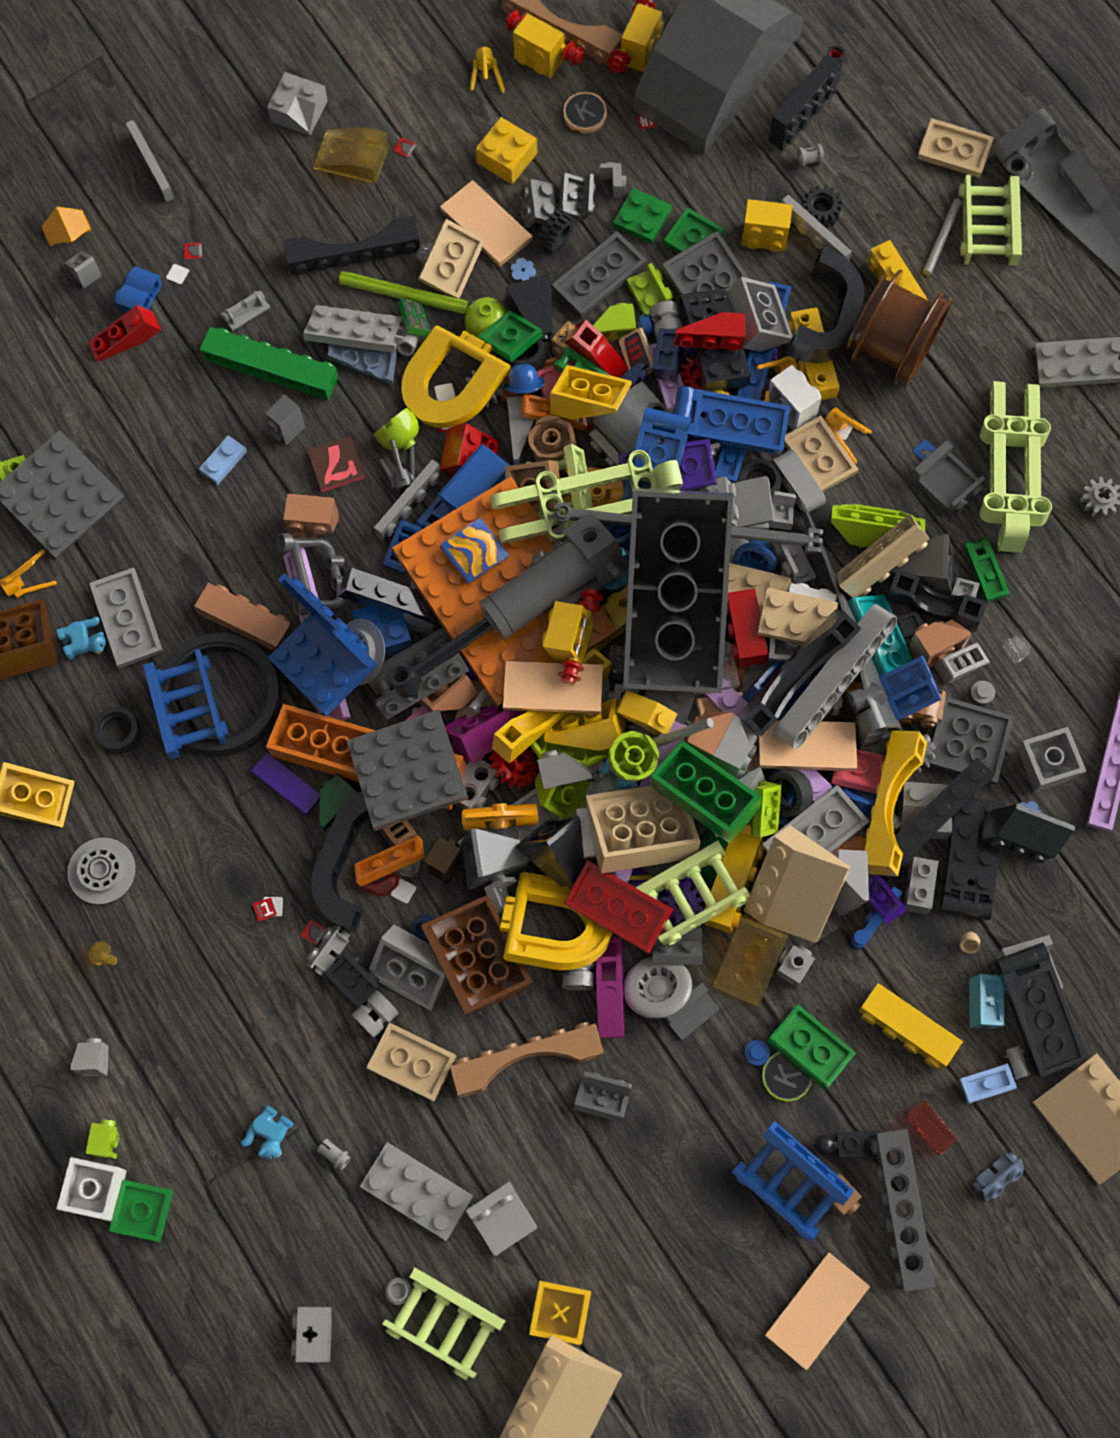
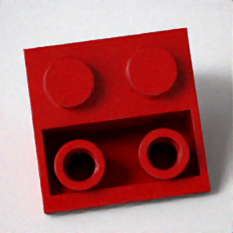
[440,423,499,477]

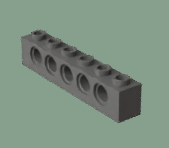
[870,1129,935,1292]

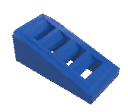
[383,520,422,574]

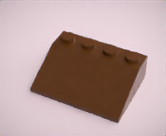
[0,599,58,680]
[421,895,532,1015]

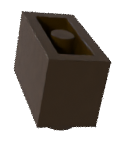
[424,836,463,884]

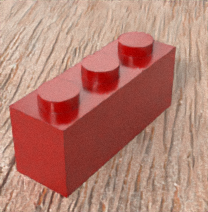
[726,588,768,667]

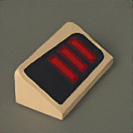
[619,328,654,378]

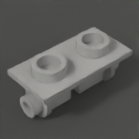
[221,290,270,331]
[305,925,350,976]

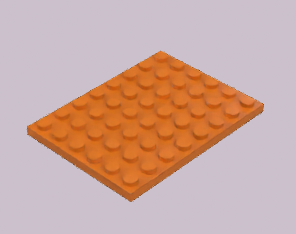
[392,477,616,708]

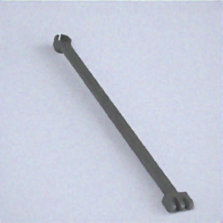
[552,502,823,554]

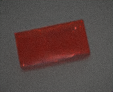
[904,1100,958,1156]

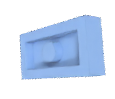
[199,435,247,485]
[959,1064,1017,1104]

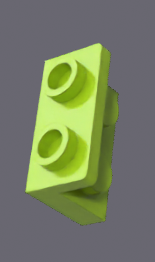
[627,263,672,316]
[752,781,781,837]

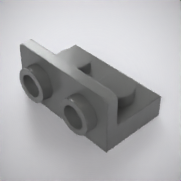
[652,927,703,965]

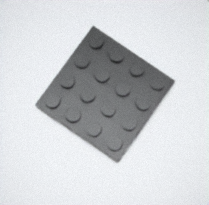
[0,430,125,559]
[347,710,468,831]

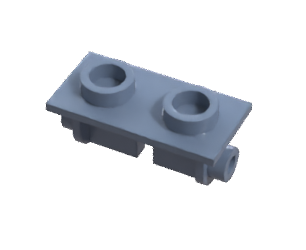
[973,1152,1024,1202]

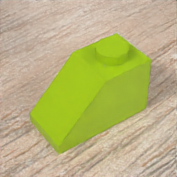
[593,303,636,341]

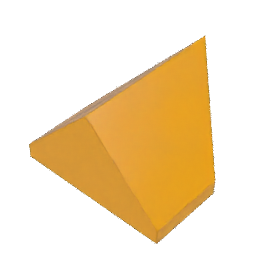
[41,207,91,246]

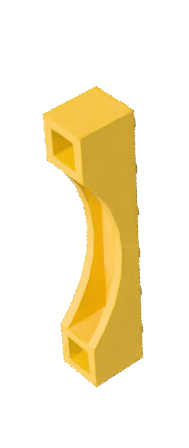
[492,648,612,764]
[863,731,927,876]

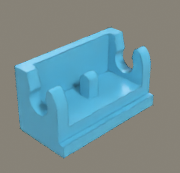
[969,974,1004,1029]

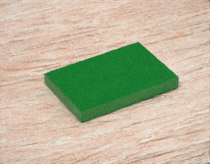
[767,1004,856,1091]

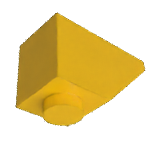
[616,691,677,735]

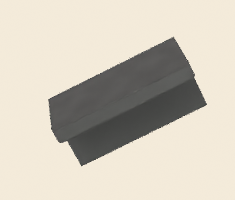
[663,983,719,1040]

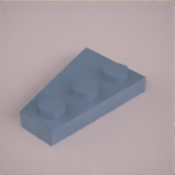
[328,344,397,385]

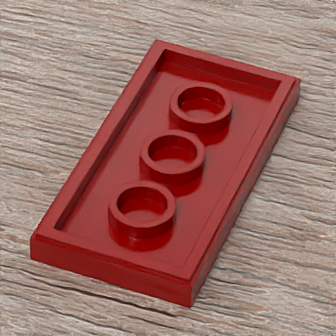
[564,860,674,953]

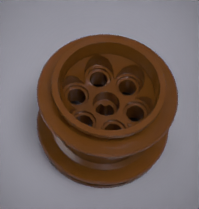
[846,269,954,389]

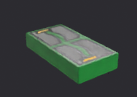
[398,298,430,337]

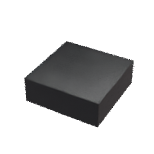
[897,610,923,640]

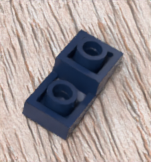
[621,362,648,385]

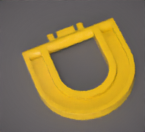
[402,325,510,428]
[500,872,612,970]

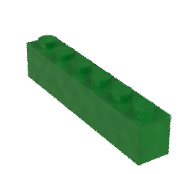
[200,327,338,401]

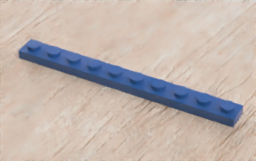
[715,282,792,483]

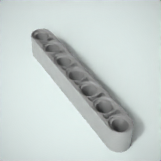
[775,604,897,749]

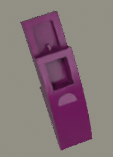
[596,937,624,1039]

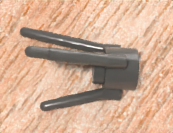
[379,439,416,492]

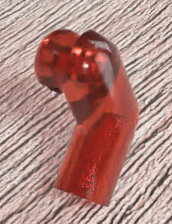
[364,872,400,896]

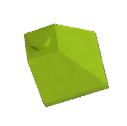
[535,771,594,818]

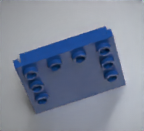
[268,573,378,716]

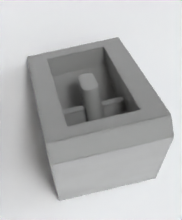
[64,251,102,288]

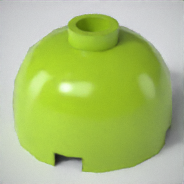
[465,297,507,338]
[373,407,419,451]
[608,731,659,782]

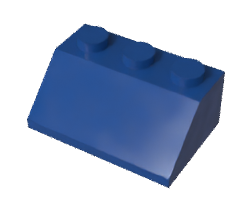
[438,444,510,512]

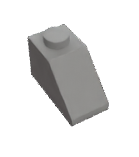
[538,750,594,789]
[71,1038,109,1077]

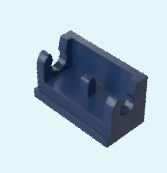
[652,328,684,382]

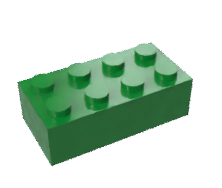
[651,740,761,844]

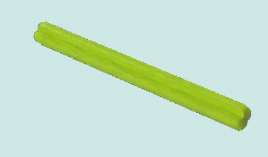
[339,271,468,314]

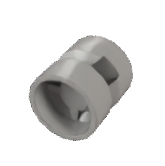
[649,301,683,340]
[563,961,595,990]
[351,990,399,1038]

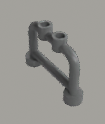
[277,533,345,616]

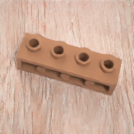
[194,583,293,652]

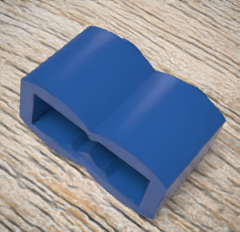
[114,266,162,313]

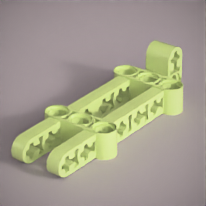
[979,381,1052,553]
[489,450,683,544]

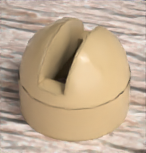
[960,932,980,954]

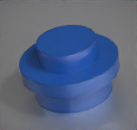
[637,315,654,337]
[745,1040,770,1066]

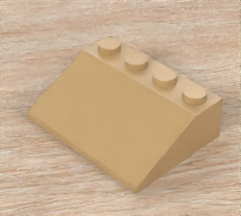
[836,514,929,597]
[585,785,700,873]
[744,825,851,943]
[1032,1054,1120,1185]
[500,1335,622,1438]

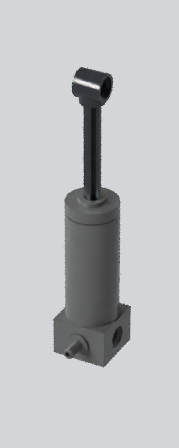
[389,512,628,698]

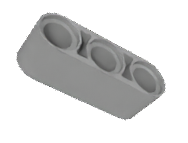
[771,449,826,513]

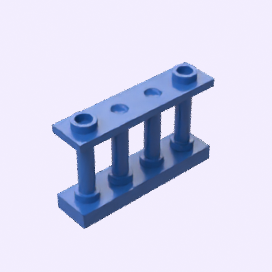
[143,649,229,760]
[732,1121,854,1242]

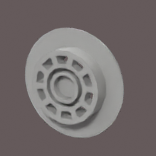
[346,619,385,685]
[67,838,135,904]
[623,957,692,1018]

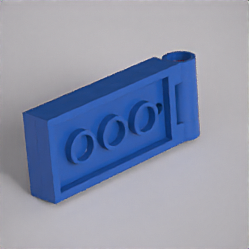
[673,386,790,455]
[621,407,692,501]

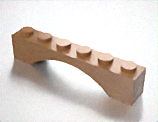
[501,0,623,66]
[450,1022,604,1099]

